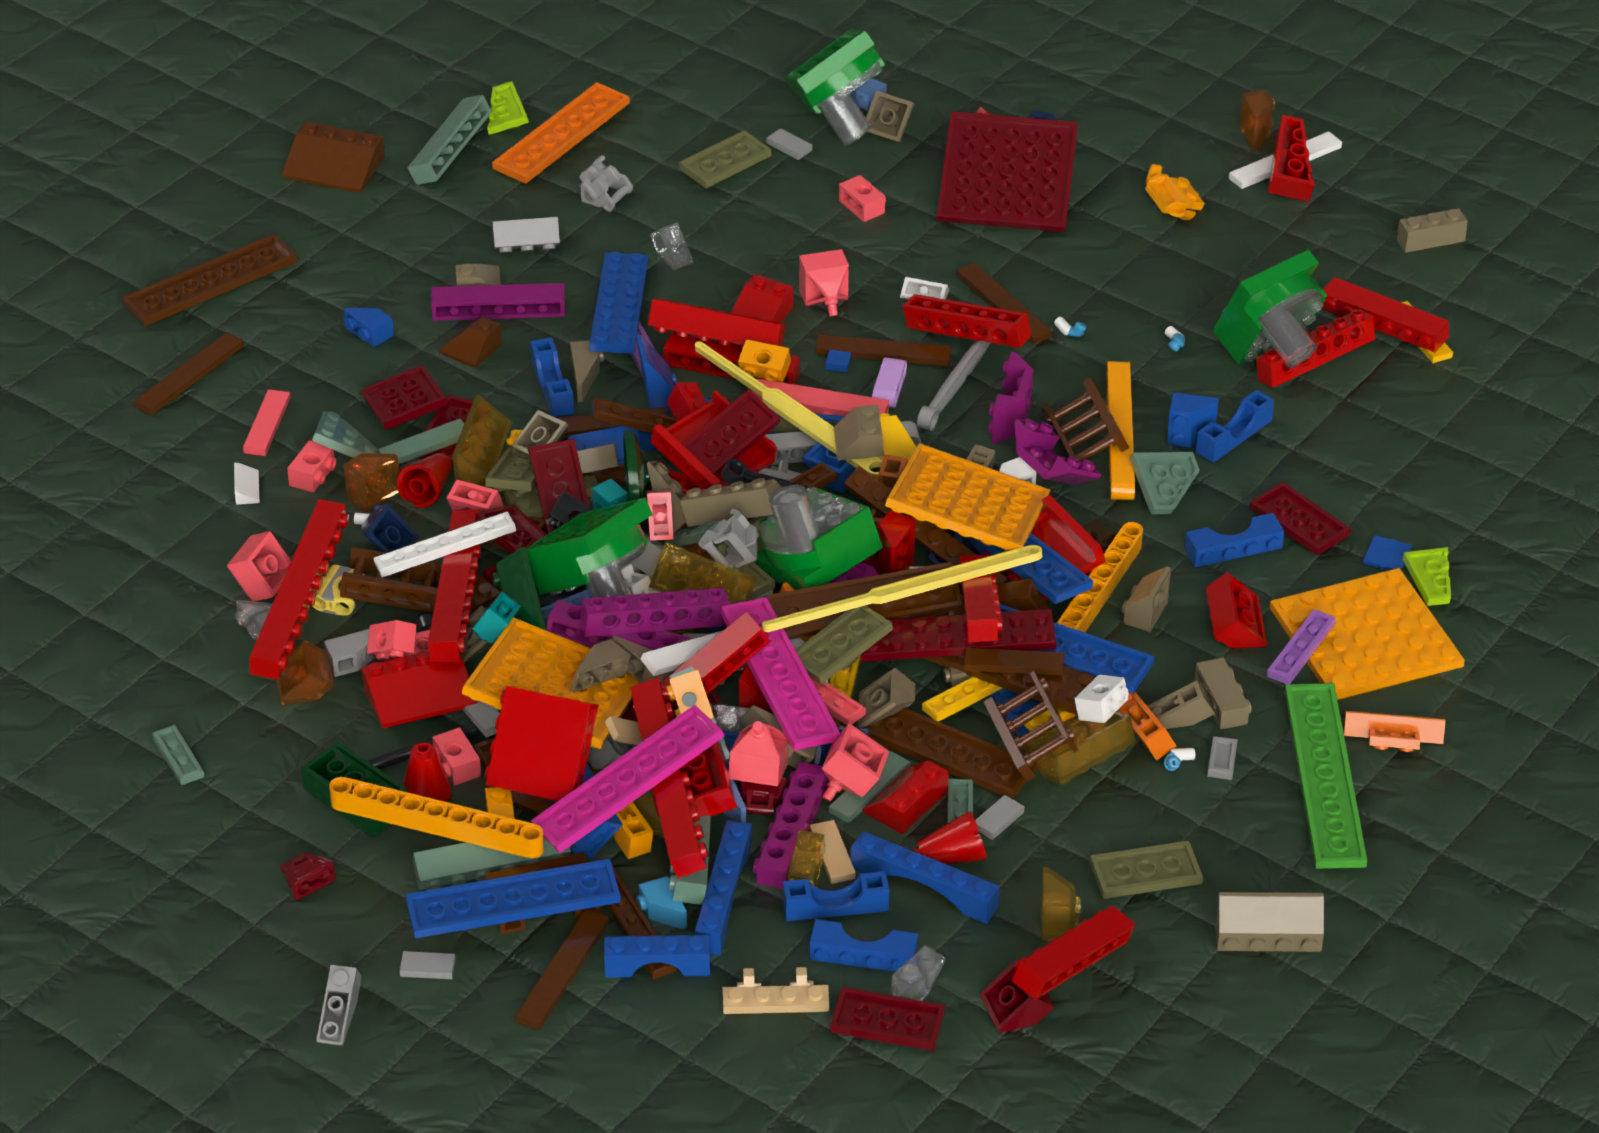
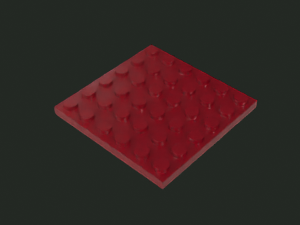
[937,112,1078,232]

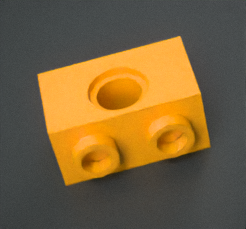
[738,339,791,383]
[666,670,714,719]

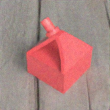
[799,249,849,317]
[227,531,291,602]
[729,721,789,786]
[822,723,889,802]

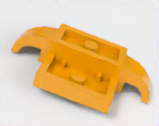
[1145,164,1205,220]

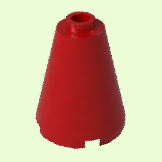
[396,453,452,508]
[403,743,452,802]
[914,812,987,864]

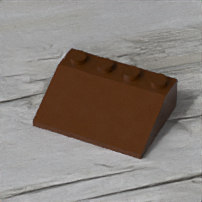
[282,121,385,193]

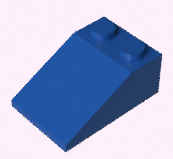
[636,334,677,412]

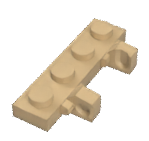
[723,967,829,1014]

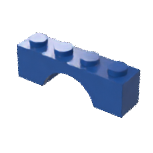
[530,337,574,417]
[1196,390,1274,463]
[1184,513,1284,567]
[783,871,889,921]
[810,919,918,974]
[604,935,710,978]

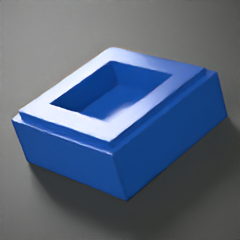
[825,350,852,372]

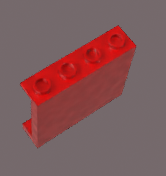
[651,390,777,490]
[983,495,1106,601]
[485,685,599,801]

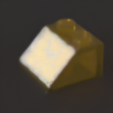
[1041,867,1081,941]

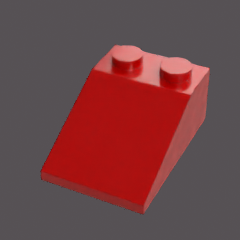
[731,274,794,323]

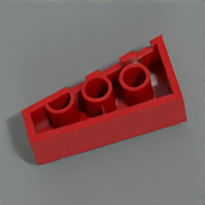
[1267,115,1314,202]

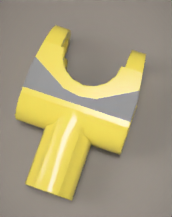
[313,565,366,616]

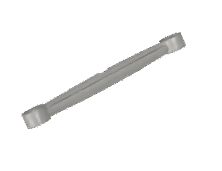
[917,341,990,431]

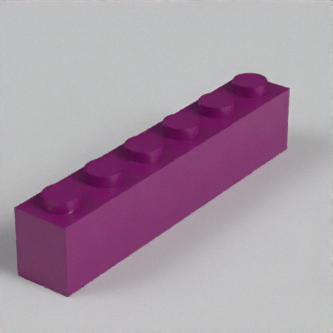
[431,283,565,321]

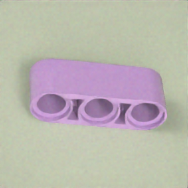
[872,357,907,408]

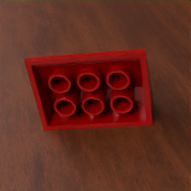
[361,651,477,729]
[651,719,737,816]

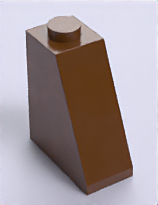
[997,578,1050,611]

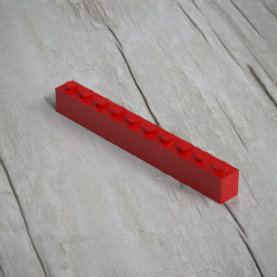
[250,499,349,680]
[428,510,483,663]
[630,677,709,878]

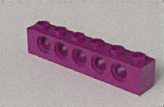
[580,588,730,637]
[547,600,693,650]
[753,762,828,889]

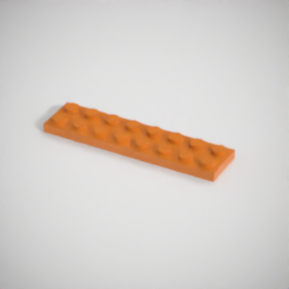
[492,82,630,184]

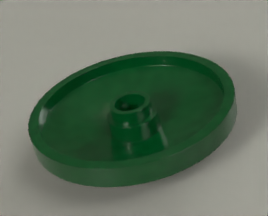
[623,430,651,524]

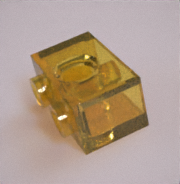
[788,830,826,887]

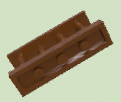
[1043,377,1130,461]
[340,547,442,613]
[983,670,1078,782]

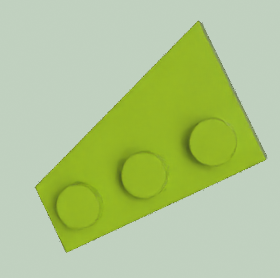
[487,81,529,135]
[1402,547,1451,606]

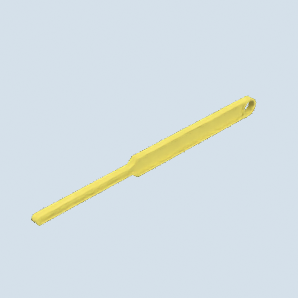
[695,341,883,480]
[762,545,1043,632]

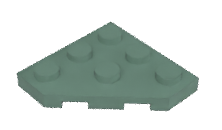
[312,411,380,467]
[1130,452,1200,515]

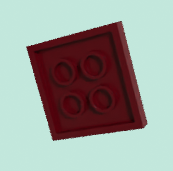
[360,365,448,430]

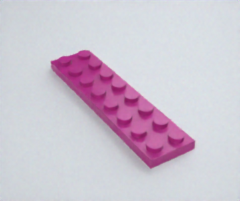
[720,597,841,751]
[531,705,724,854]

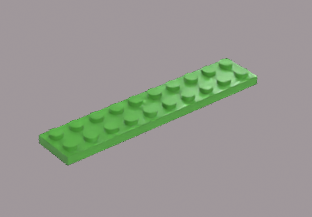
[1285,683,1367,869]

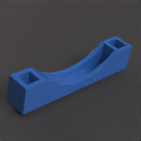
[695,820,752,956]
[851,831,1000,924]

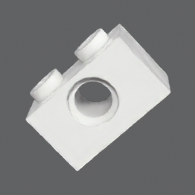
[1075,675,1129,723]

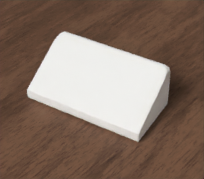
[900,277,949,300]
[234,462,260,505]

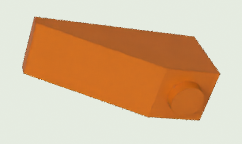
[1118,692,1177,761]

